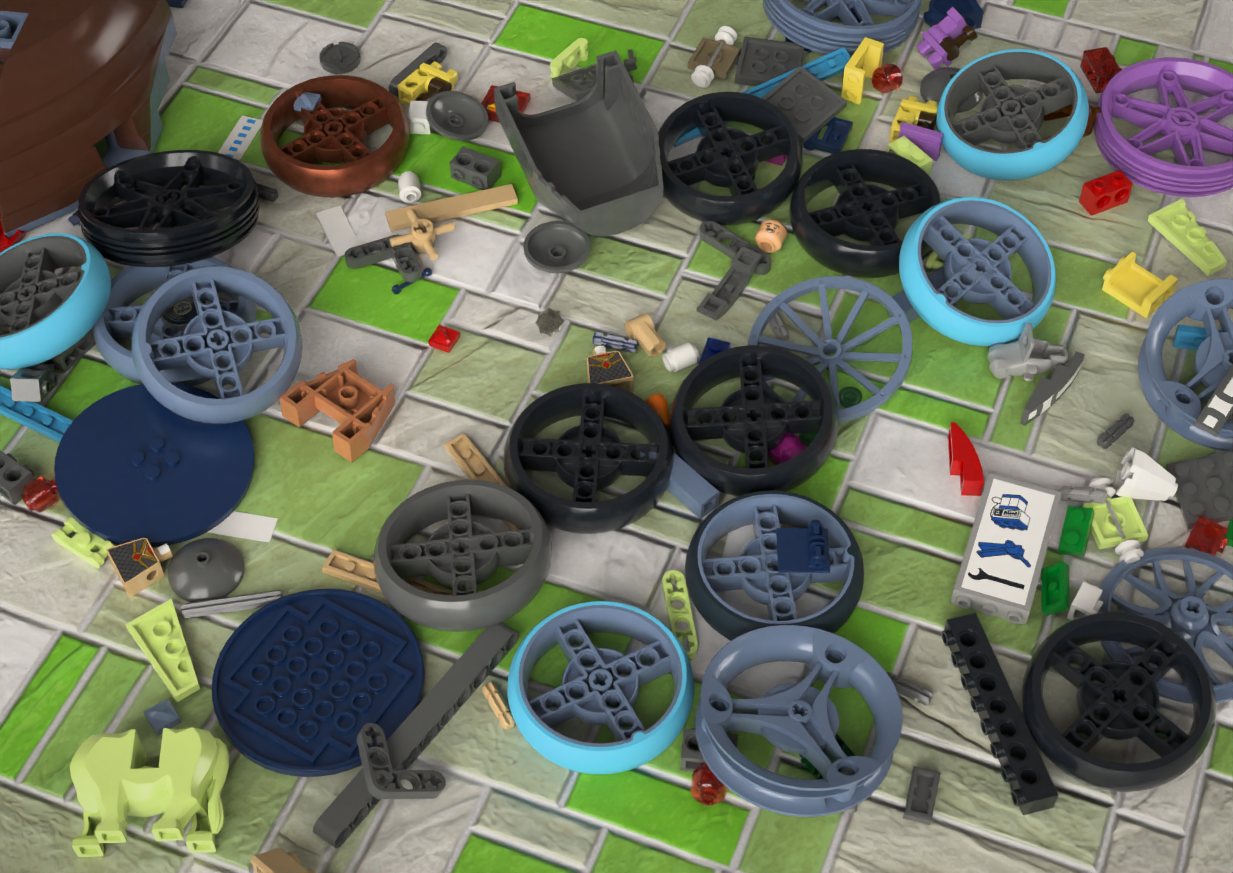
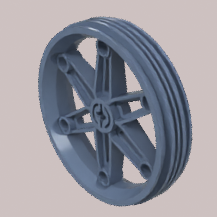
[763,0,922,57]

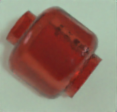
[872,64,903,93]
[21,476,59,512]
[691,764,727,806]

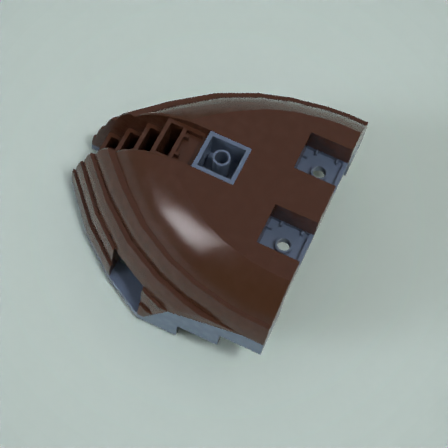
[0,0,177,238]

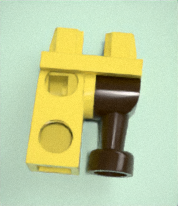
[397,61,458,106]
[889,96,938,143]

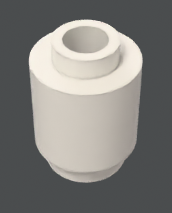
[398,171,421,203]
[662,342,699,372]

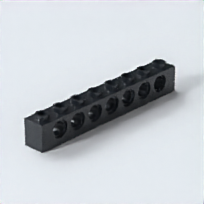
[942,613,1058,815]

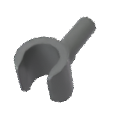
[624,49,637,72]

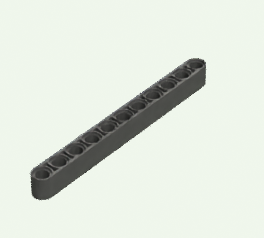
[313,622,519,848]

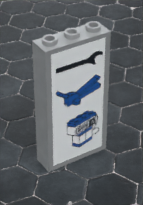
[950,472,1062,625]

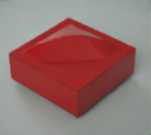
[428,325,460,353]

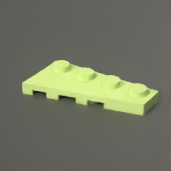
[1148,198,1227,276]
[126,598,200,702]

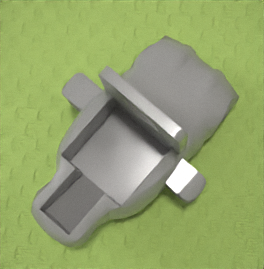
[987,323,1068,381]

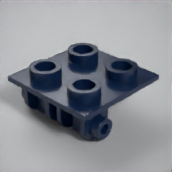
[776,520,830,573]

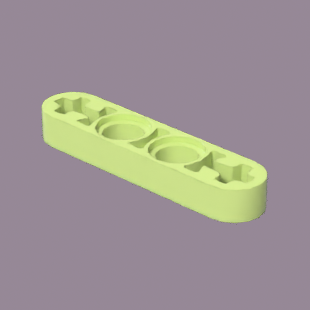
[662,570,698,661]

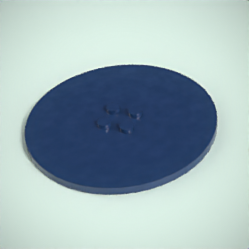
[54,383,254,547]
[212,589,425,777]

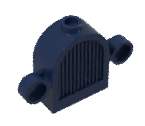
[924,0,984,31]

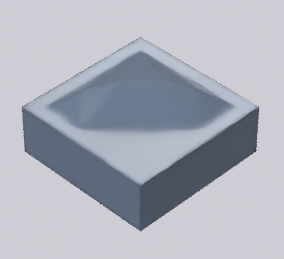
[293,92,321,112]
[144,699,181,736]

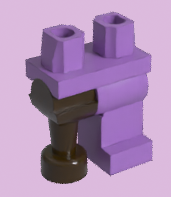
[916,7,978,69]

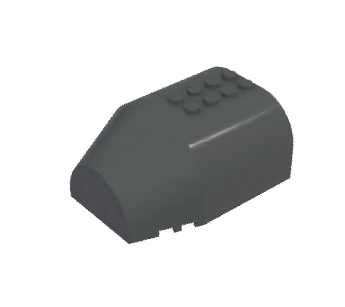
[494,50,664,236]

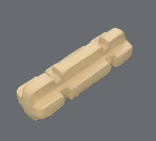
[482,682,516,730]

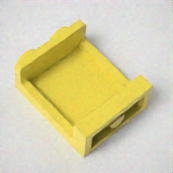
[841,37,884,104]
[1102,252,1178,318]

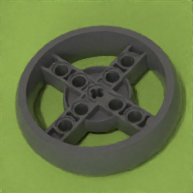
[374,480,552,632]

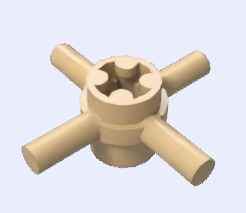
[389,209,455,260]

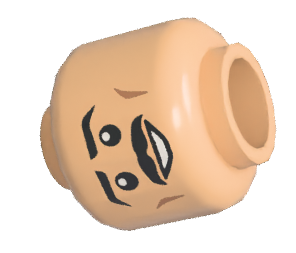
[755,220,787,253]

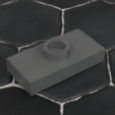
[903,766,941,825]

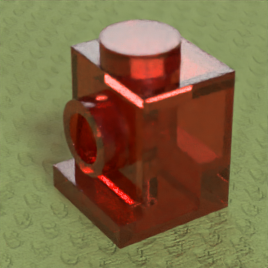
[1185,516,1229,556]

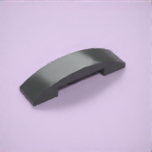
[697,246,762,320]

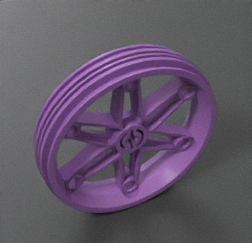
[1094,57,1233,197]

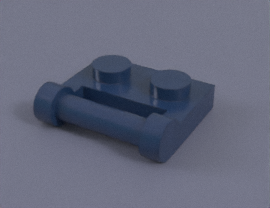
[803,117,853,154]

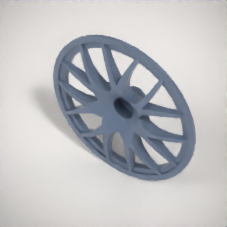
[1098,547,1233,704]

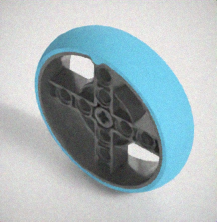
[936,49,1089,180]
[0,233,111,370]

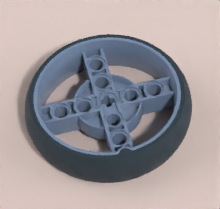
[685,491,864,641]

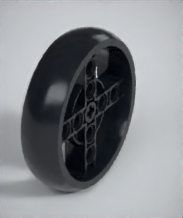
[658,92,803,225]
[789,149,943,278]
[669,345,839,497]
[503,383,674,534]
[1022,612,1216,792]

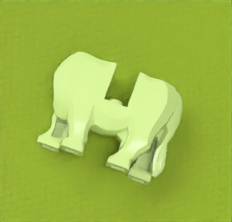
[70,727,229,857]

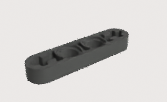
[389,42,447,97]
[700,221,771,275]

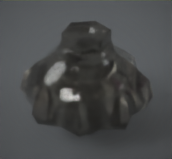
[535,308,564,336]

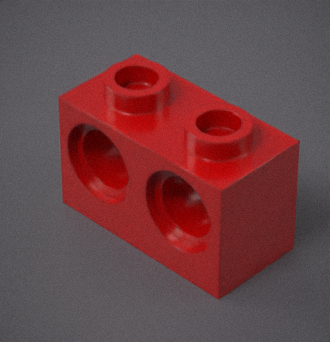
[1079,170,1133,216]

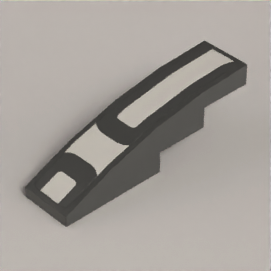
[1020,351,1085,425]
[1194,365,1233,437]

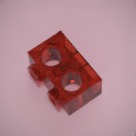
[1080,47,1122,93]

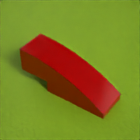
[947,422,984,496]

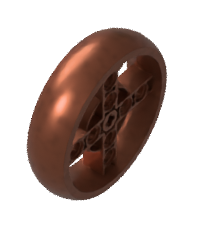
[260,75,410,198]

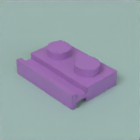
[898,122,944,161]

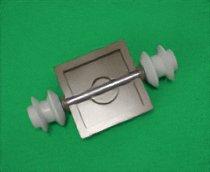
[688,26,741,88]

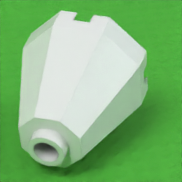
[1113,447,1178,501]

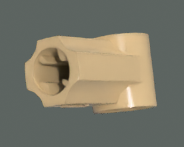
[624,313,666,358]

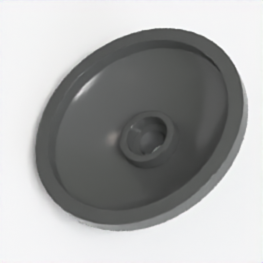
[920,67,983,113]
[426,91,489,141]
[523,221,591,273]
[167,538,244,602]

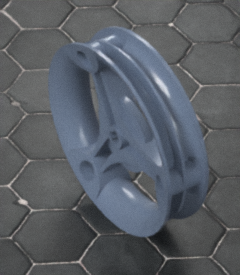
[1138,278,1233,451]
[695,625,903,817]

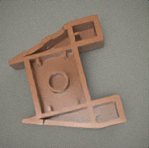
[280,359,395,463]

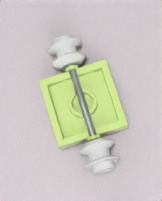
[1082,477,1149,564]

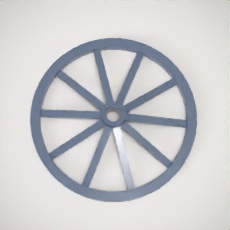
[748,276,913,423]

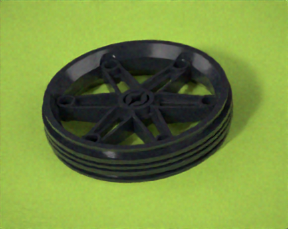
[78,150,260,267]

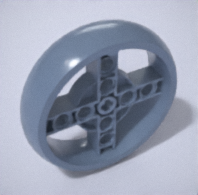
[93,257,256,386]
[131,266,303,424]

